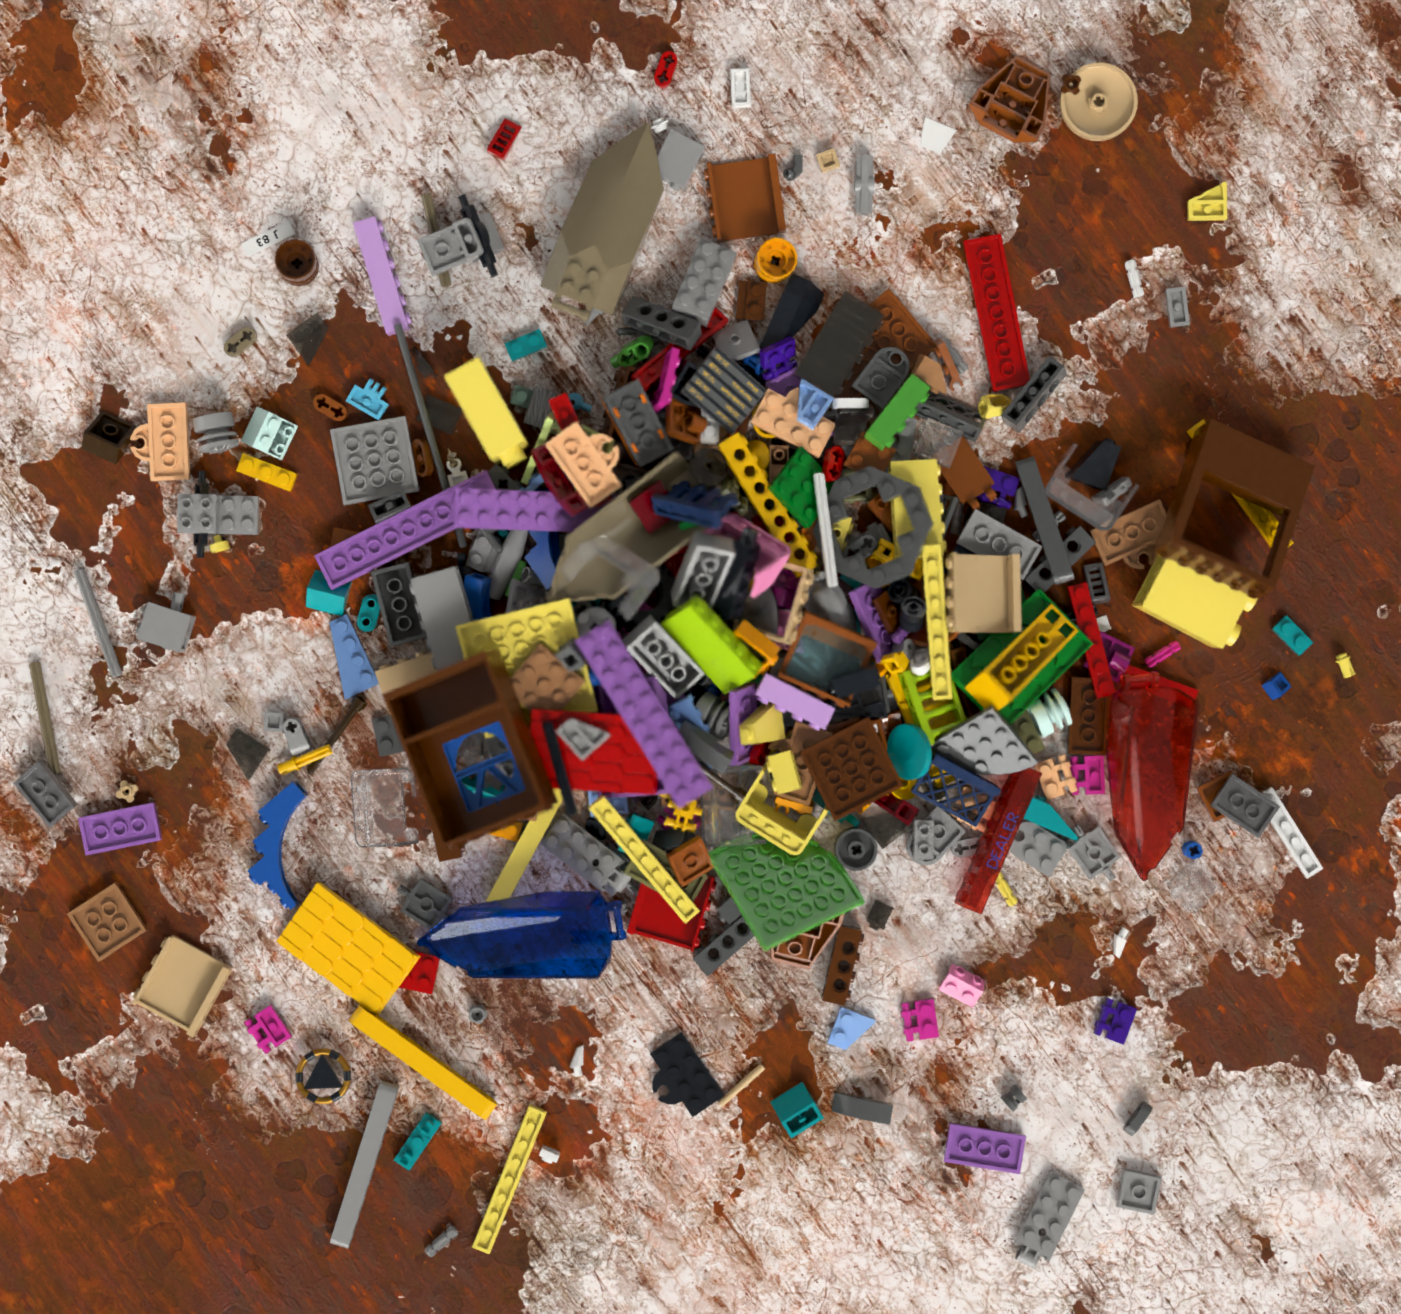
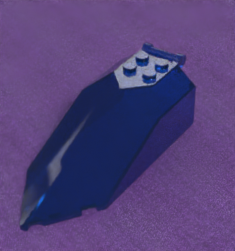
[417,891,627,979]

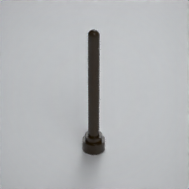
[307,695,368,775]
[695,759,747,804]

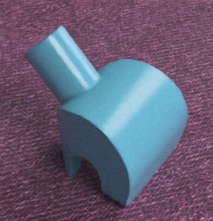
[568,393,592,413]

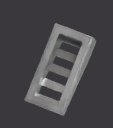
[1083,562,1110,605]

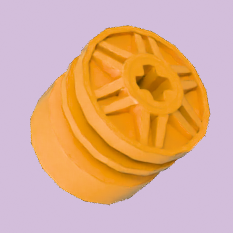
[754,238,797,283]

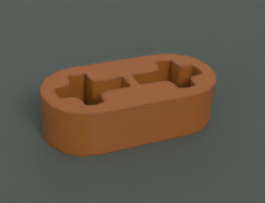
[313,394,348,422]

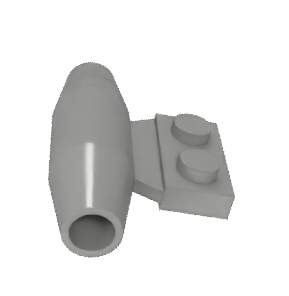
[465,530,528,601]

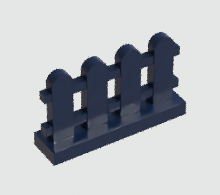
[651,481,738,529]

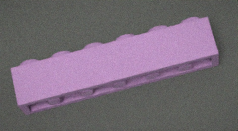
[353,216,412,336]

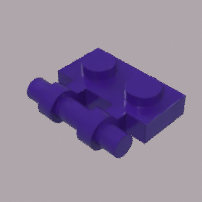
[760,336,797,381]
[976,466,1020,509]
[1093,997,1137,1045]

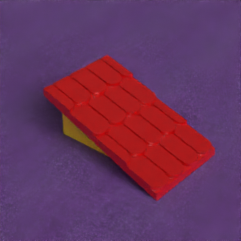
[530,709,658,795]

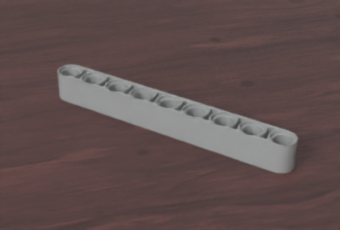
[330,1080,400,1249]

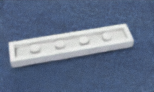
[1261,787,1323,879]

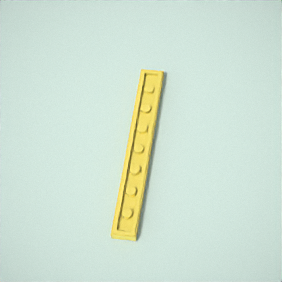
[922,543,953,700]
[588,795,700,924]
[472,1104,547,1254]

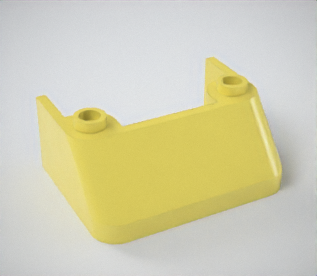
[736,764,828,855]

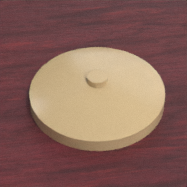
[1060,62,1138,141]

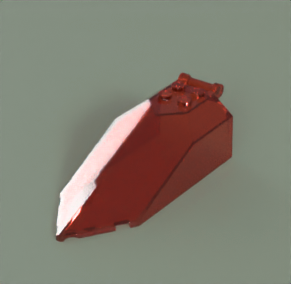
[1105,671,1199,881]

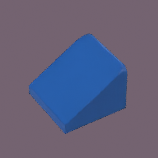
[1262,672,1292,700]

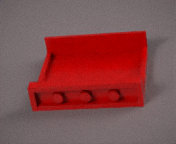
[627,874,717,952]

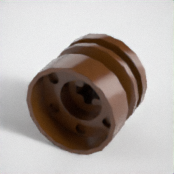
[274,239,319,287]

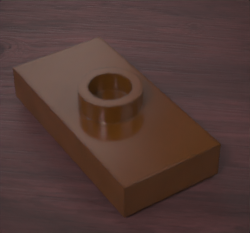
[872,590,899,634]

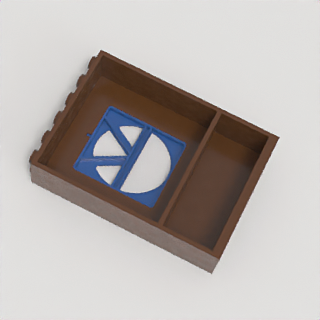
[382,649,558,849]

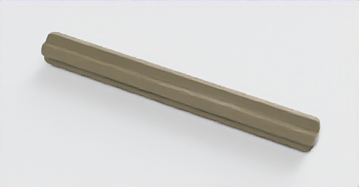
[421,193,451,288]

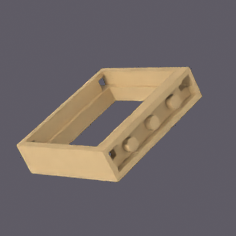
[733,562,814,645]

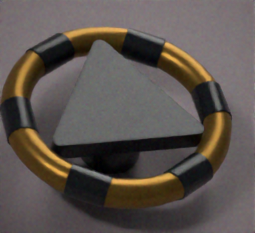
[295,1048,351,1104]

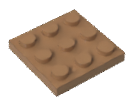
[510,643,586,711]
[67,882,148,962]

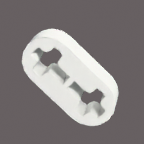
[832,398,869,410]

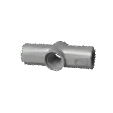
[854,155,875,216]

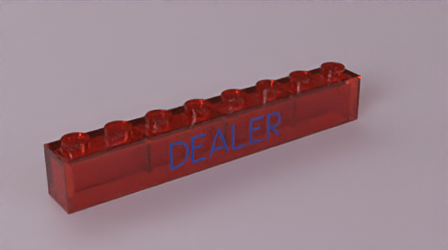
[954,768,1042,914]

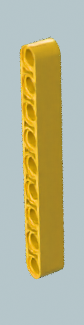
[348,1004,498,1120]

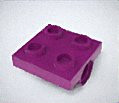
[770,569,802,610]
[1083,631,1135,682]

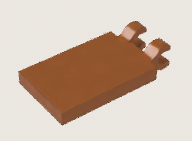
[931,436,997,511]

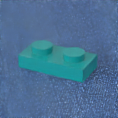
[504,329,547,362]
[1271,615,1313,656]

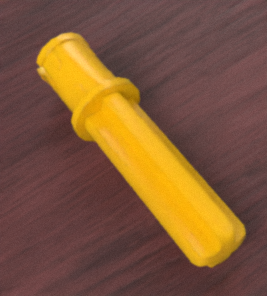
[277,744,333,775]

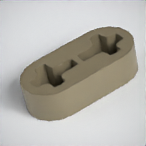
[224,327,257,358]

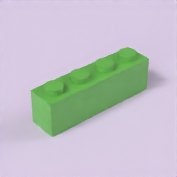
[864,374,931,451]

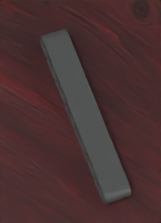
[1015,456,1074,585]

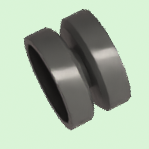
[834,827,877,871]

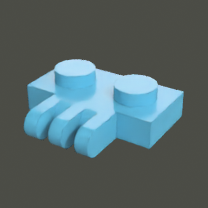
[346,378,389,421]

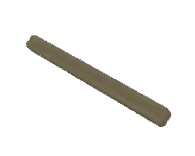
[29,662,61,774]

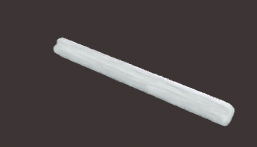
[813,473,838,587]

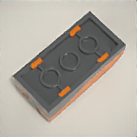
[600,379,673,467]

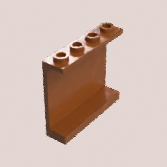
[704,153,786,242]

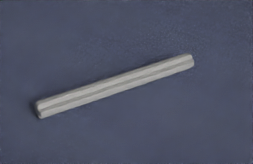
[74,568,122,677]

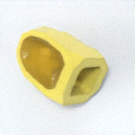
[978,394,1012,419]

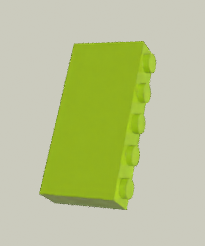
[660,595,762,694]

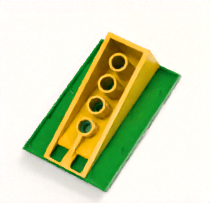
[951,588,1093,725]

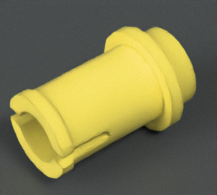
[1335,652,1356,678]

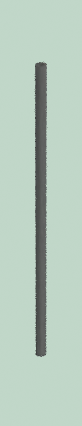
[394,323,467,548]

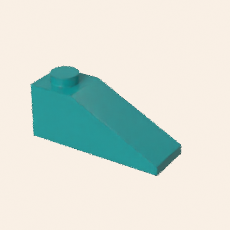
[1021,795,1078,841]

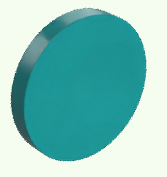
[887,723,932,780]

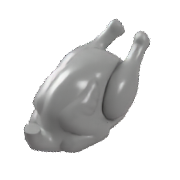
[805,571,856,652]

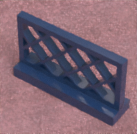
[910,750,1001,827]

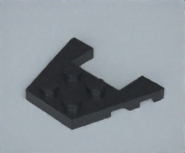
[815,655,888,718]

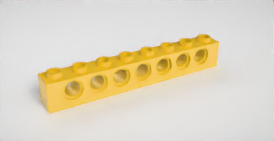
[717,433,818,578]

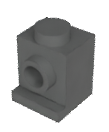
[555,637,586,673]

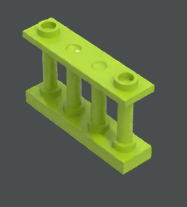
[897,669,968,745]

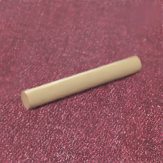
[718,1063,765,1107]

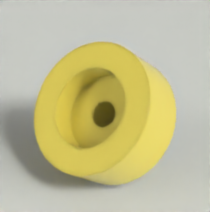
[209,535,230,553]

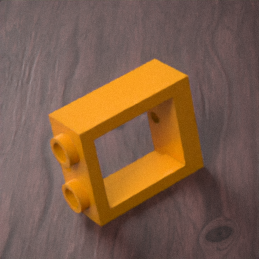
[733,619,781,679]

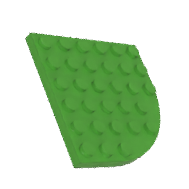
[708,833,865,951]

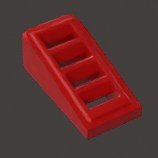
[487,118,522,161]

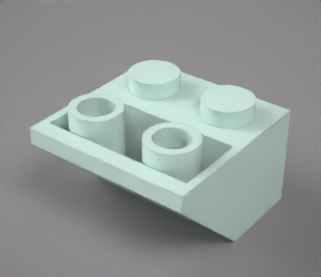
[241,407,298,460]

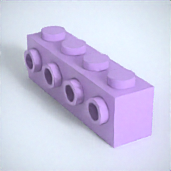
[754,673,835,731]

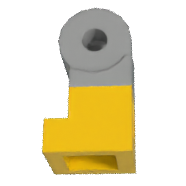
[880,639,915,674]

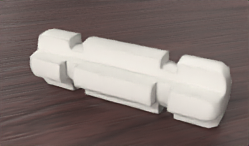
[1125,260,1144,298]

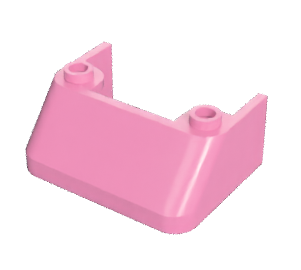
[701,514,791,598]

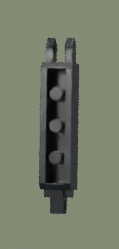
[712,527,760,630]

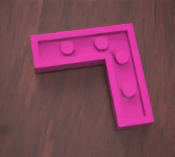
[648,347,680,414]

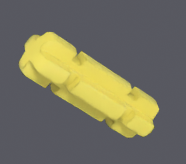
[991,870,1018,906]

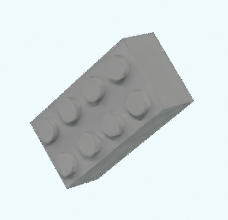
[672,238,737,328]
[670,531,735,609]
[622,615,705,700]

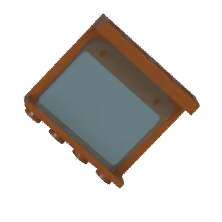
[778,610,878,708]

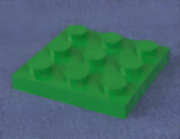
[767,447,834,529]

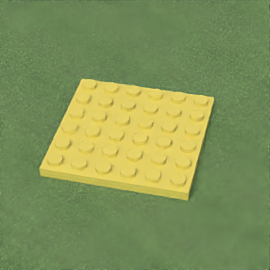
[455,598,599,739]

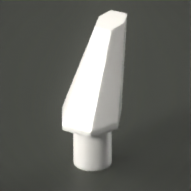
[1113,927,1129,959]
[569,1045,584,1077]

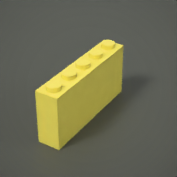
[888,459,946,559]

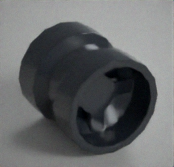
[621,474,639,492]

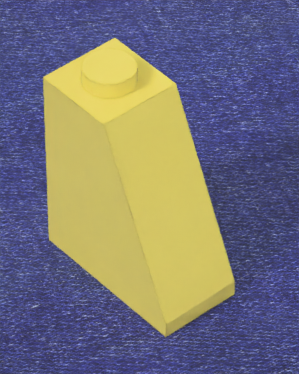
[739,702,785,745]

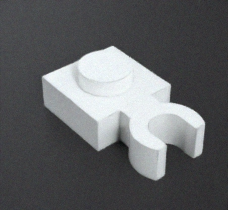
[447,458,468,487]

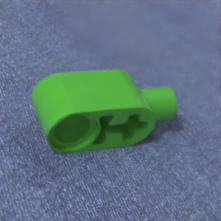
[610,335,654,368]

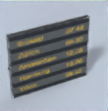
[680,346,767,436]

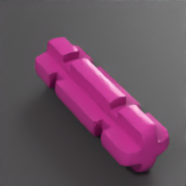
[1145,641,1181,667]

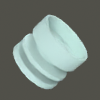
[1027,688,1072,738]

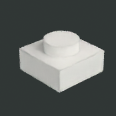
[539,1145,561,1163]

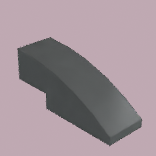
[678,720,734,774]
[832,1092,893,1125]

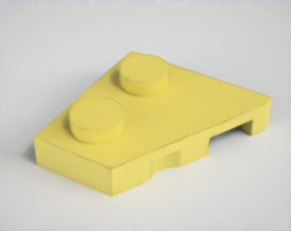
[1187,182,1227,221]

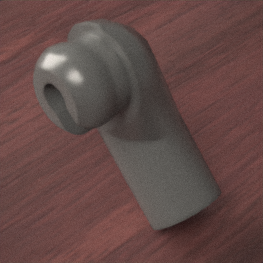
[783,154,803,181]

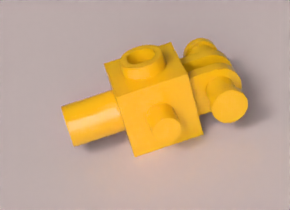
[664,800,703,833]

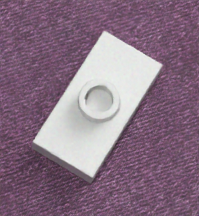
[730,68,751,108]

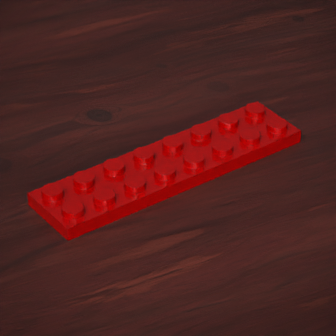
[963,233,1030,392]

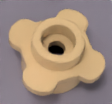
[116,780,138,803]

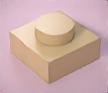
[816,148,840,174]

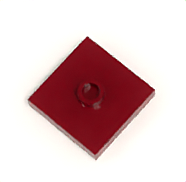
[628,480,672,534]

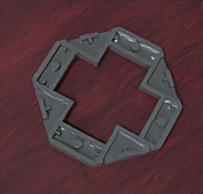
[813,466,934,589]

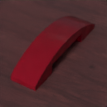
[531,443,589,516]
[873,793,920,826]

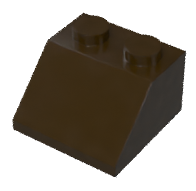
[81,410,137,464]

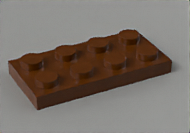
[1067,677,1109,756]

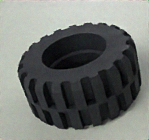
[603,563,676,633]

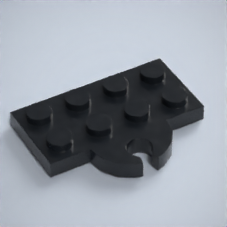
[650,1031,724,1117]

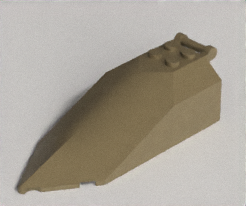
[540,123,664,322]
[547,451,722,602]

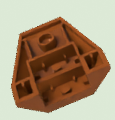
[968,56,1051,143]
[771,913,845,970]

